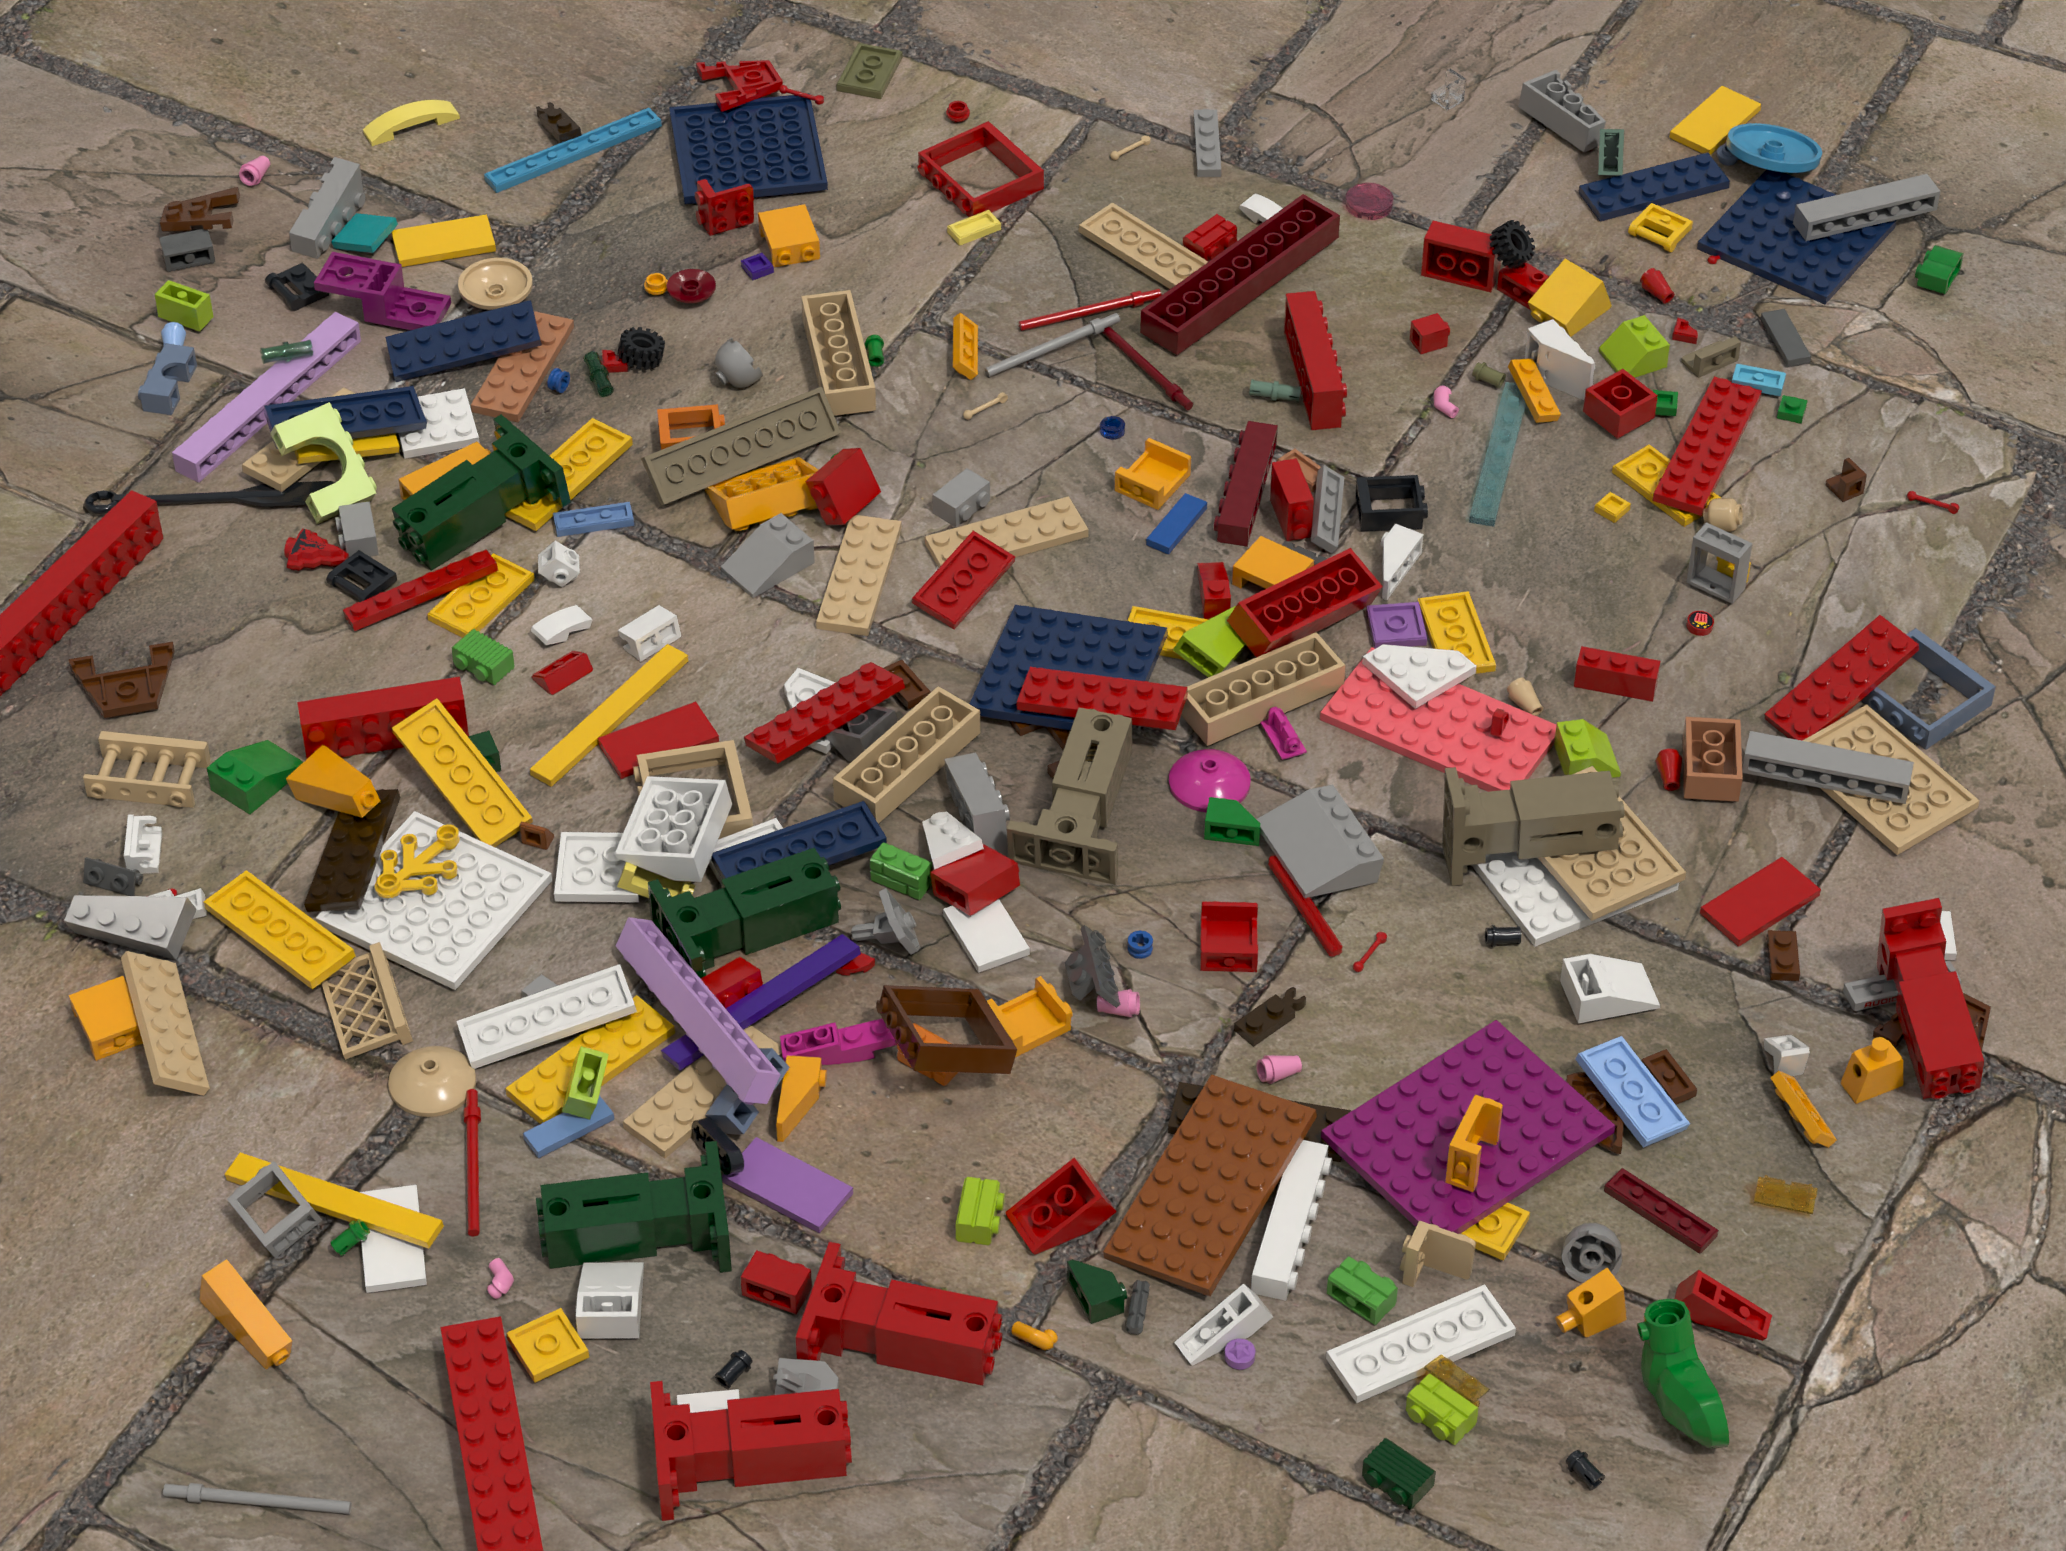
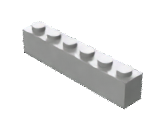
[1793,174,1940,241]
[1742,731,1914,804]

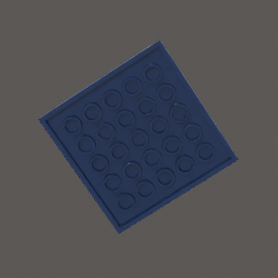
[669,93,828,204]
[1697,169,1897,305]
[969,605,1168,730]

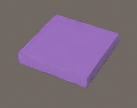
[1366,602,1427,649]

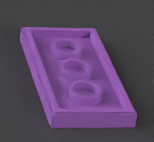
[722,1137,853,1233]

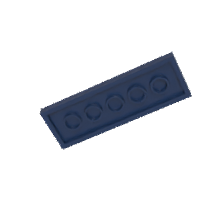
[1579,152,1730,222]
[386,300,542,382]
[264,386,427,449]
[711,801,887,879]

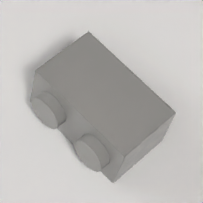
[932,468,990,527]
[335,501,379,557]

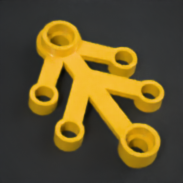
[375,824,460,898]

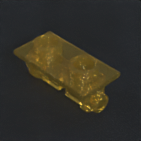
[1754,1175,1818,1215]
[1424,1355,1490,1407]

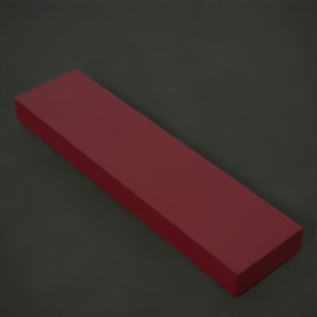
[1604,1168,1719,1254]

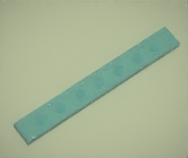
[1469,382,1527,527]

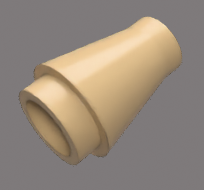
[1507,678,1543,716]

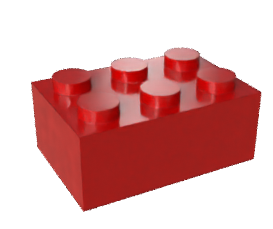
[1421,220,1501,293]

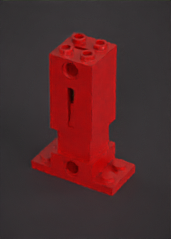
[1876,898,1984,1099]
[795,1242,1003,1386]
[650,1381,852,1521]

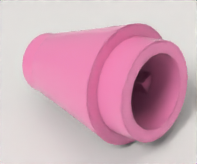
[239,156,270,186]
[1097,989,1140,1017]
[1256,1055,1302,1084]

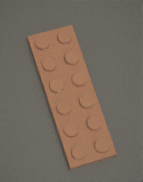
[471,311,574,422]

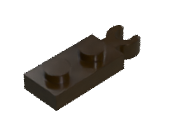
[536,102,582,143]
[1234,987,1306,1047]

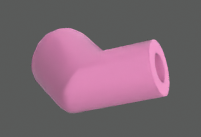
[1434,385,1459,418]
[487,1258,514,1299]

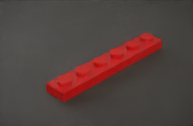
[343,549,499,631]

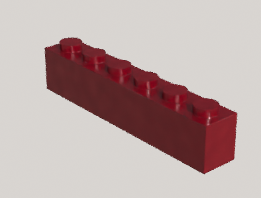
[1213,421,1278,547]

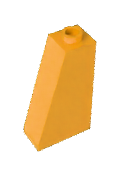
[398,441,491,500]
[286,745,380,818]
[200,1259,292,1369]

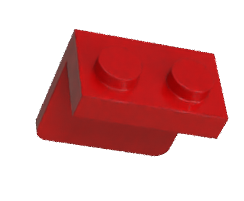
[695,179,754,236]

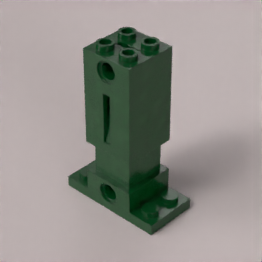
[392,414,571,571]
[648,847,841,979]
[536,1141,732,1273]

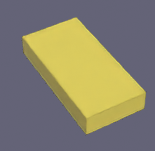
[947,210,1001,246]

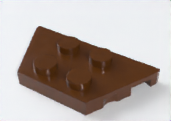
[1566,1072,1623,1154]

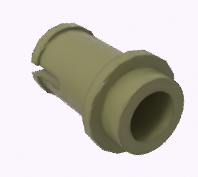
[1472,362,1506,388]

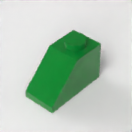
[1204,797,1261,846]

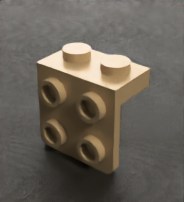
[1400,1221,1476,1287]

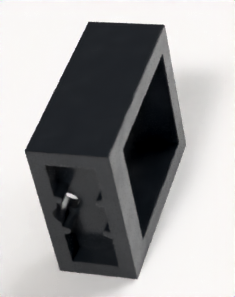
[1355,475,1428,532]

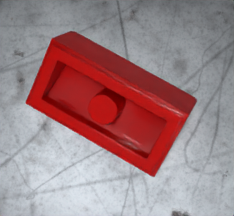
[531,651,593,695]

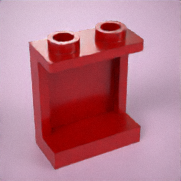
[1200,901,1258,972]

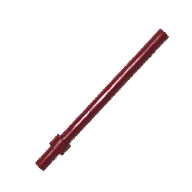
[1102,326,1193,410]

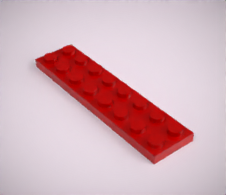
[1652,376,1762,516]

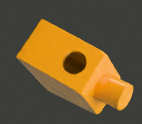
[1841,1037,1904,1104]
[1555,1268,1627,1337]

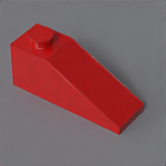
[1197,562,1231,620]
[1674,1270,1772,1341]

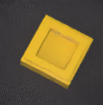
[1594,492,1631,523]

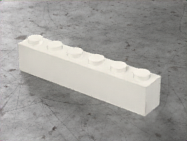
[1251,1140,1332,1301]

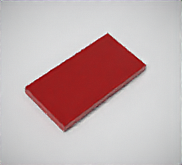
[912,530,1016,630]
[598,701,719,779]
[1700,857,1821,947]

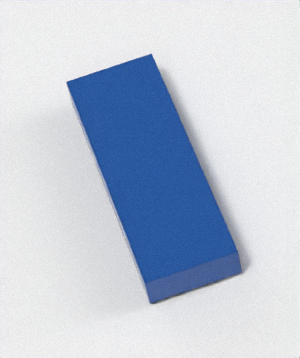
[1146,493,1207,554]

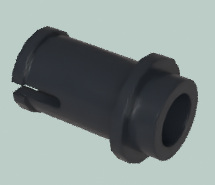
[1485,925,1521,947]
[714,1350,753,1389]
[1566,1450,1605,1490]

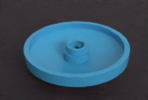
[1726,123,1822,173]

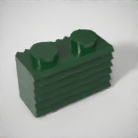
[1362,1438,1436,1510]

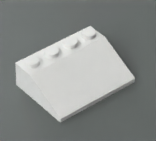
[615,776,732,882]

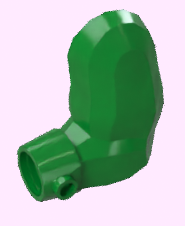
[1637,1299,1729,1448]

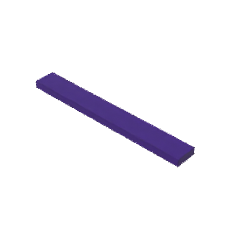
[661,934,861,1071]

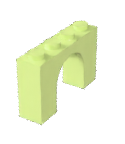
[270,402,377,524]

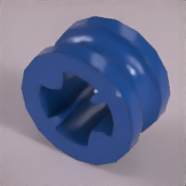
[547,368,570,393]
[1127,930,1153,959]

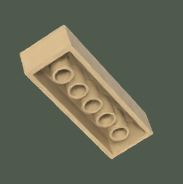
[801,290,876,416]
[1181,632,1345,746]
[833,686,980,824]

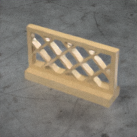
[322,942,413,1060]

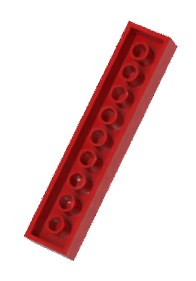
[0,490,164,696]
[440,1316,543,1551]

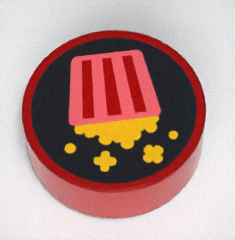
[1686,611,1714,636]

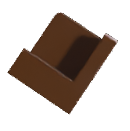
[1825,458,1867,502]

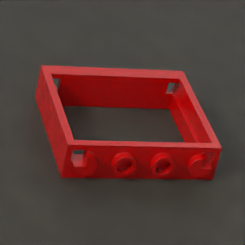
[917,121,1044,217]

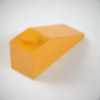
[776,1055,827,1142]

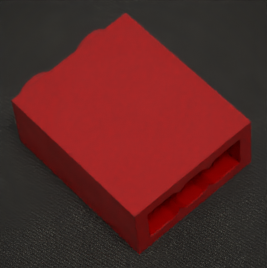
[805,448,881,525]
[1270,458,1314,541]
[930,844,1020,916]

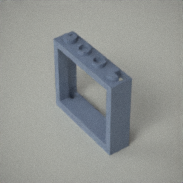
[1861,628,1996,750]

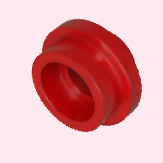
[946,101,970,122]

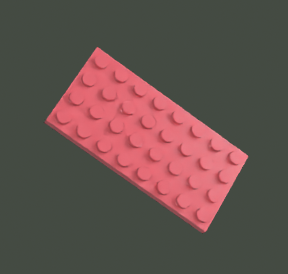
[1320,647,1556,792]

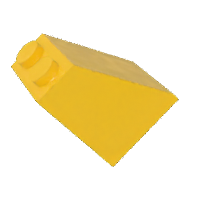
[1528,259,1612,337]

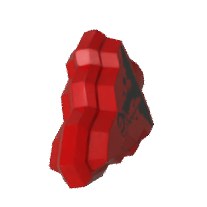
[284,529,349,571]

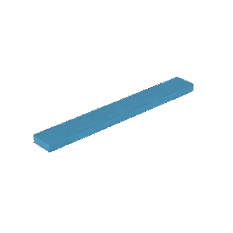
[484,108,662,193]

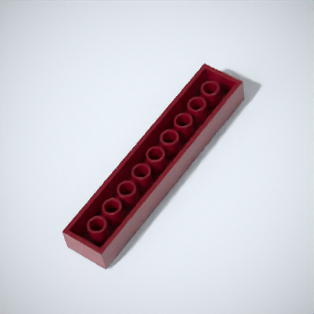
[1140,194,1340,355]

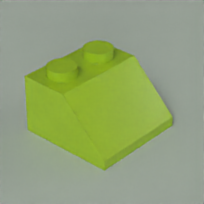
[1599,315,1670,378]
[1554,719,1621,778]

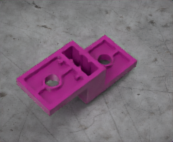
[314,252,452,330]

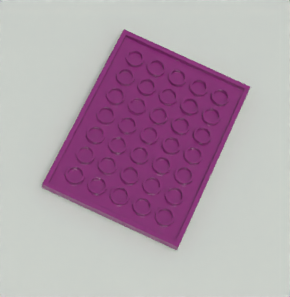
[1321,1020,1615,1234]

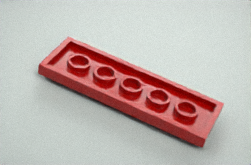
[1764,615,1919,741]
[744,662,905,764]
[1017,667,1188,731]

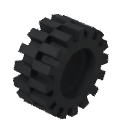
[1490,220,1535,269]
[617,327,665,370]

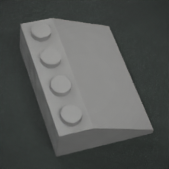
[1257,785,1384,898]

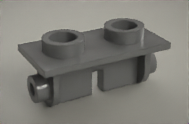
[83,857,143,896]

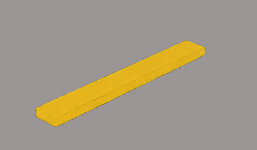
[530,644,689,787]
[225,1152,444,1249]

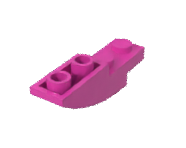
[780,1018,897,1065]

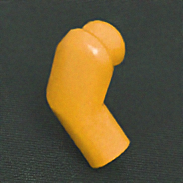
[1011,1321,1058,1350]

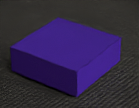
[741,253,774,281]

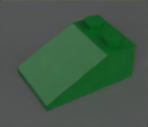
[207,740,303,815]

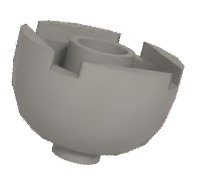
[715,337,763,388]
[1562,1223,1622,1283]

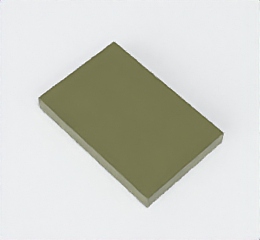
[836,43,903,99]

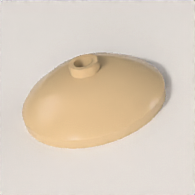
[458,258,533,310]
[388,1046,476,1117]

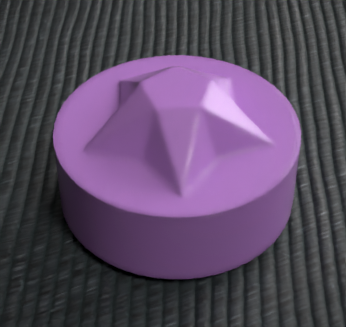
[1225,1338,1255,1370]

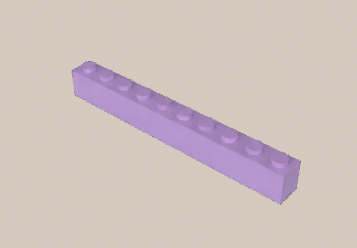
[172,312,361,483]
[616,917,781,1105]

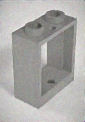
[1686,522,1753,604]
[227,1161,322,1258]

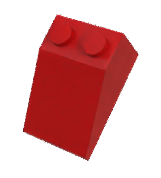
[1005,1157,1117,1255]

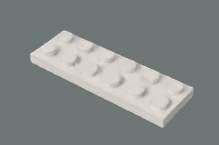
[457,964,637,1069]
[1326,1284,1516,1403]

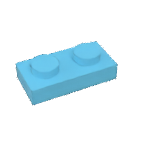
[1732,364,1786,396]

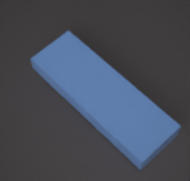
[553,502,634,537]
[523,1095,614,1158]

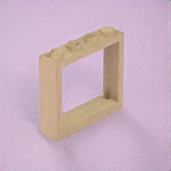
[633,740,753,839]

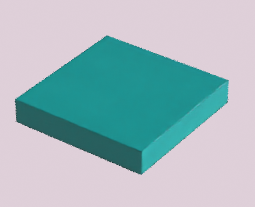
[331,213,398,253]

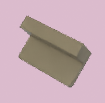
[1681,336,1741,378]

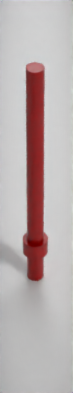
[1019,289,1162,331]
[463,1089,481,1237]

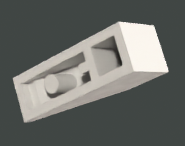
[1381,524,1423,600]
[1174,1284,1273,1366]

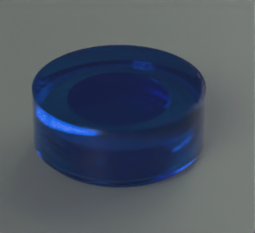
[1100,416,1125,440]

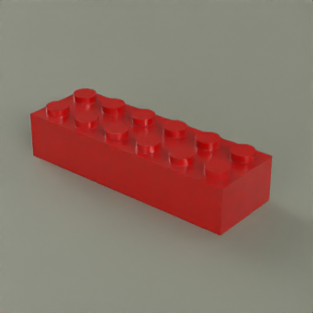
[1284,291,1347,430]
[1227,548,1383,657]
[297,676,469,759]

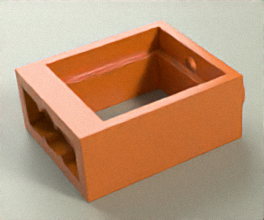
[657,404,725,450]

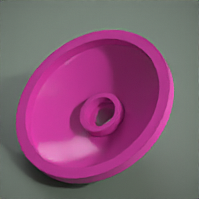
[1169,749,1251,812]

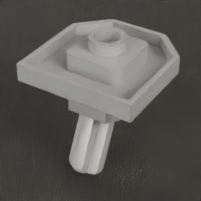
[851,888,920,955]
[773,1358,839,1395]

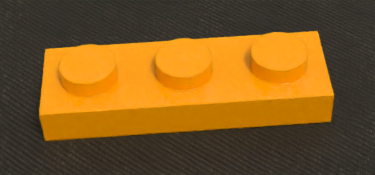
[953,313,978,380]
[1508,358,1561,423]
[1771,1070,1837,1148]

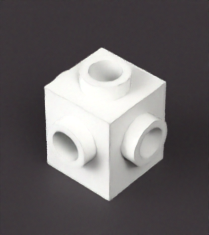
[538,540,580,587]

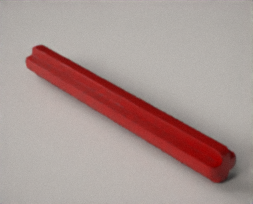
[1268,855,1343,957]

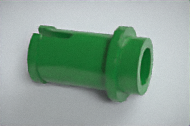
[865,334,884,367]
[331,1219,370,1256]

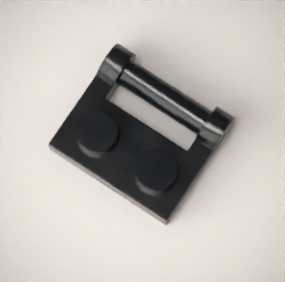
[265,262,329,311]
[326,550,397,602]

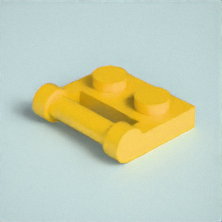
[1628,203,1693,252]

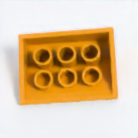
[705,457,819,531]

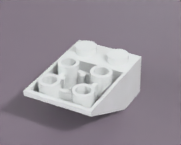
[1525,319,1595,400]
[1560,954,1660,1023]
[576,1262,644,1339]

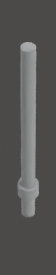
[985,313,1120,377]
[163,1483,352,1514]

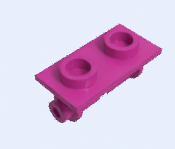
[1260,707,1307,760]

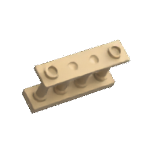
[83,731,211,808]

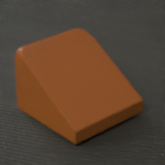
[520,821,554,850]

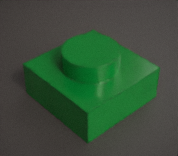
[1653,390,1678,416]
[1777,395,1808,424]

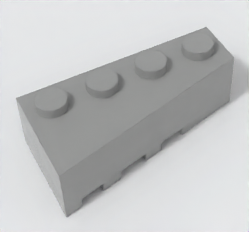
[1519,70,1606,152]
[289,157,365,259]
[944,752,1010,856]
[64,895,197,960]

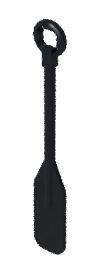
[84,481,335,514]

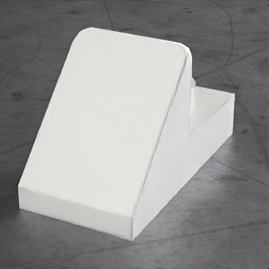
[1764,1035,1810,1076]

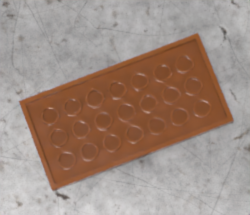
[1103,1074,1317,1297]

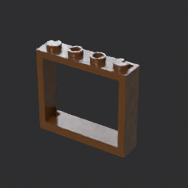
[876,985,1017,1074]

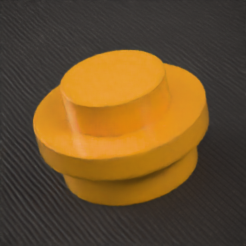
[644,273,668,295]

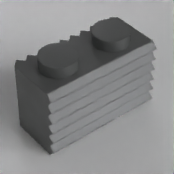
[159,229,215,272]

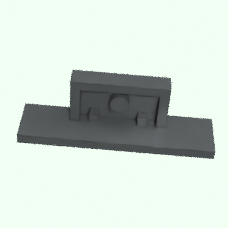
[1065,925,1121,1008]

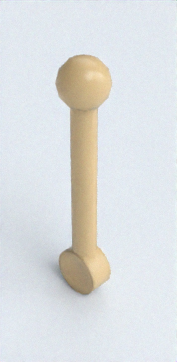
[1110,136,1151,160]
[963,392,1008,420]

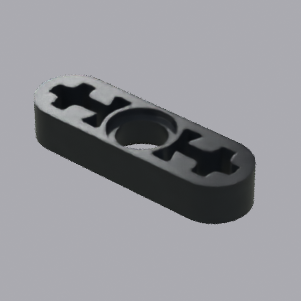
[692,1117,744,1175]

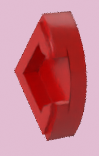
[1672,318,1698,344]
[602,350,628,373]
[1491,708,1509,737]
[836,953,875,976]

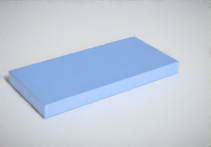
[1575,1036,1690,1148]

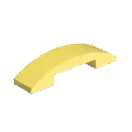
[363,100,460,146]

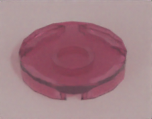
[1346,183,1393,220]

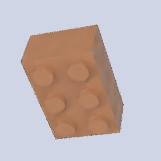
[1682,717,1743,802]

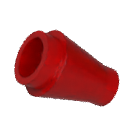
[1640,268,1675,304]
[1655,749,1683,791]

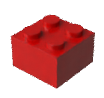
[1583,369,1658,439]

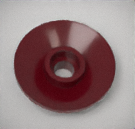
[667,269,716,303]

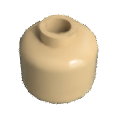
[1703,498,1743,532]

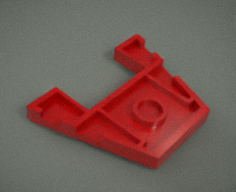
[696,60,783,111]

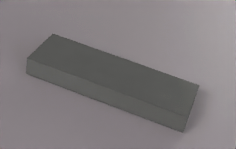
[1760,309,1812,367]

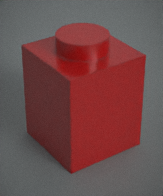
[1410,313,1450,355]

